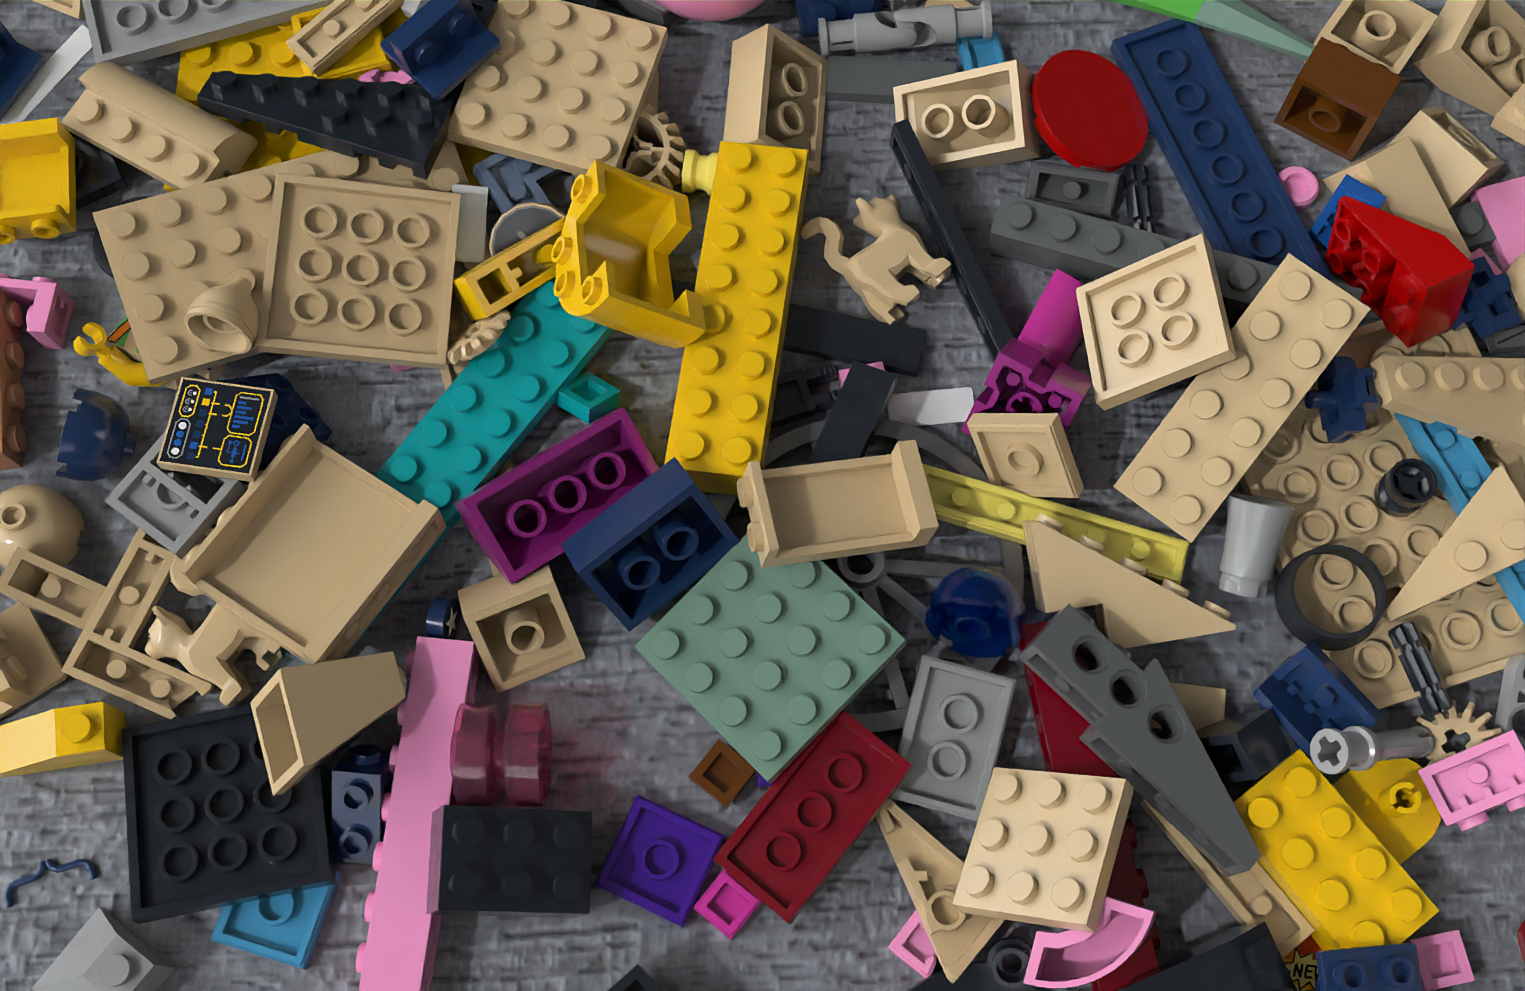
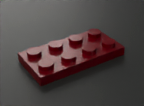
[713,710,914,924]

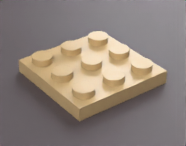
[1076,233,1236,411]
[952,767,1134,933]

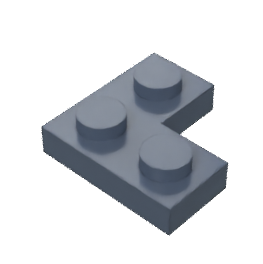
[473,153,562,214]

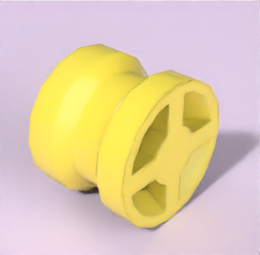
[682,149,718,196]

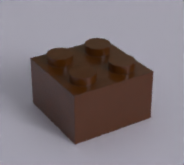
[1274,37,1402,162]

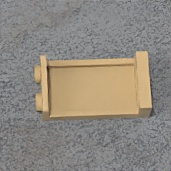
[737,439,939,568]

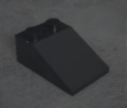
[1118,921,1297,991]

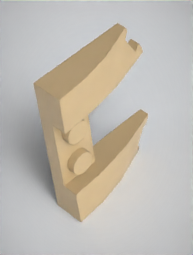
[61,527,214,719]

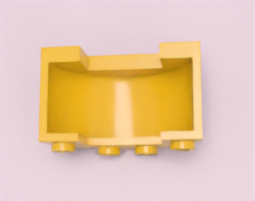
[551,159,706,349]

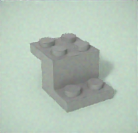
[104,432,277,560]

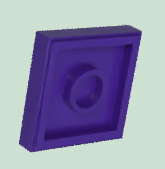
[594,794,726,928]

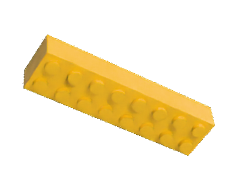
[664,141,809,496]

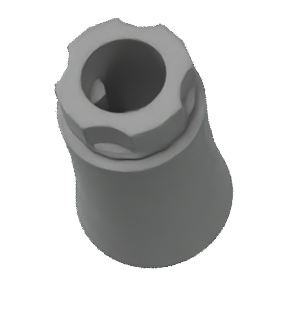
[1219,493,1295,598]

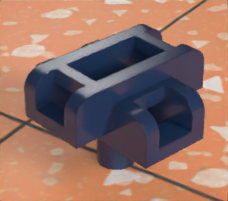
[1452,256,1523,338]
[1304,356,1381,443]

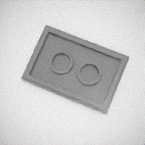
[890,655,1016,821]

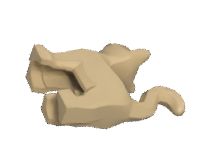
[800,195,952,325]
[145,550,284,708]

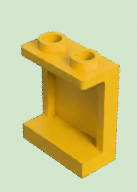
[0,117,77,245]

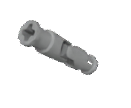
[818,0,992,57]

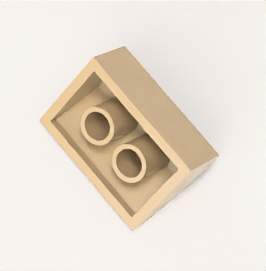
[723,23,828,176]

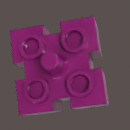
[961,337,1093,436]

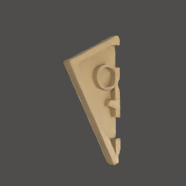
[1384,465,1525,623]
[875,799,1005,983]

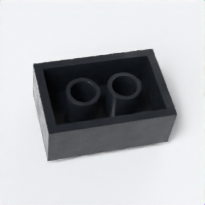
[426,805,593,918]

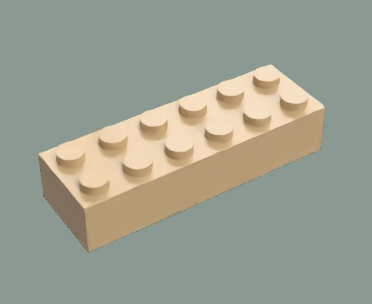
[1113,253,1371,543]

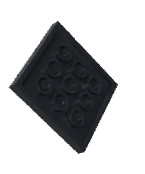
[122,704,336,924]

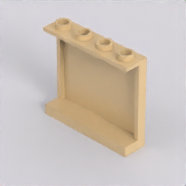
[180,424,446,664]

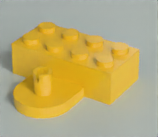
[1232,749,1441,950]

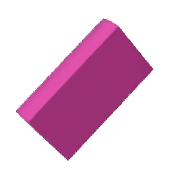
[1017,269,1084,371]

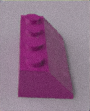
[453,407,659,584]

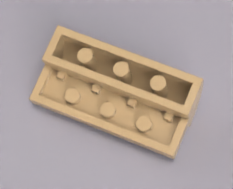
[61,62,259,190]

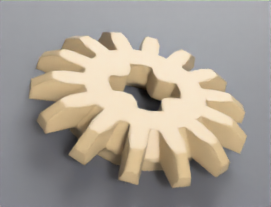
[446,309,511,365]
[1413,699,1503,768]

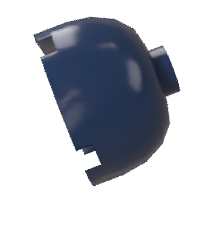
[56,388,138,482]

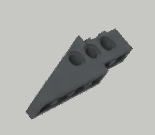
[1017,604,1261,877]

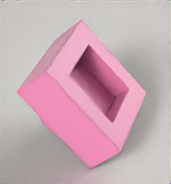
[1404,930,1475,991]

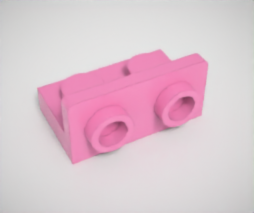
[1418,730,1525,832]

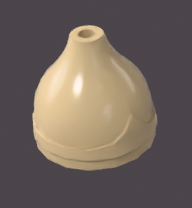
[184,276,260,354]

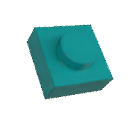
[556,371,621,424]

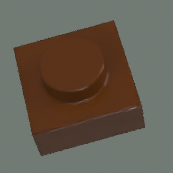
[689,739,757,809]

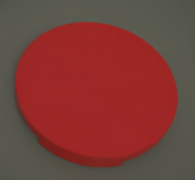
[1029,50,1148,173]

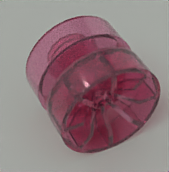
[450,703,552,807]

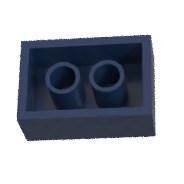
[561,457,740,632]

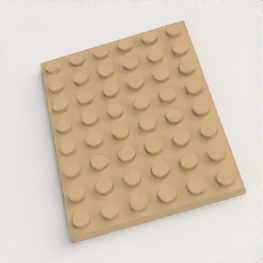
[1239,320,1525,711]

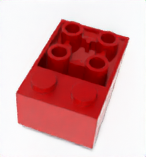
[1325,196,1475,348]

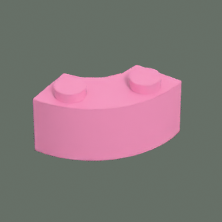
[1023,895,1157,988]

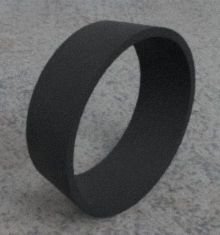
[1275,545,1387,651]

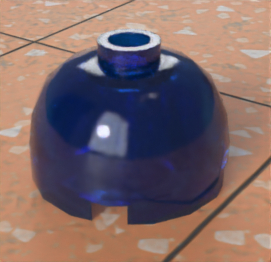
[925,567,1025,658]

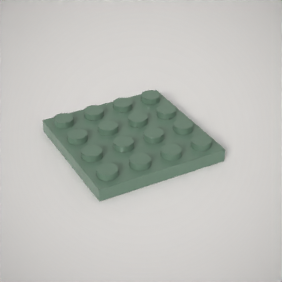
[634,534,907,784]

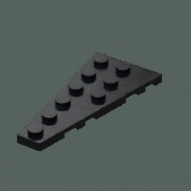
[197,71,461,180]

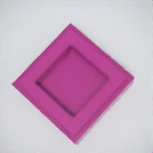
[693,869,762,941]

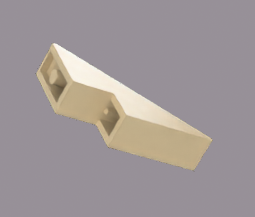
[1022,513,1236,648]

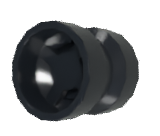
[1374,458,1438,517]

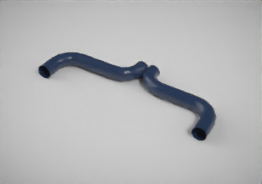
[4,859,97,908]

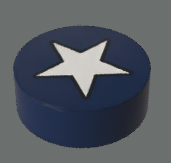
[426,596,461,640]

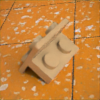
[0,602,67,719]

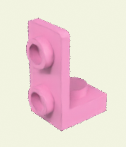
[0,273,74,350]

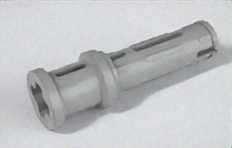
[1310,726,1434,774]

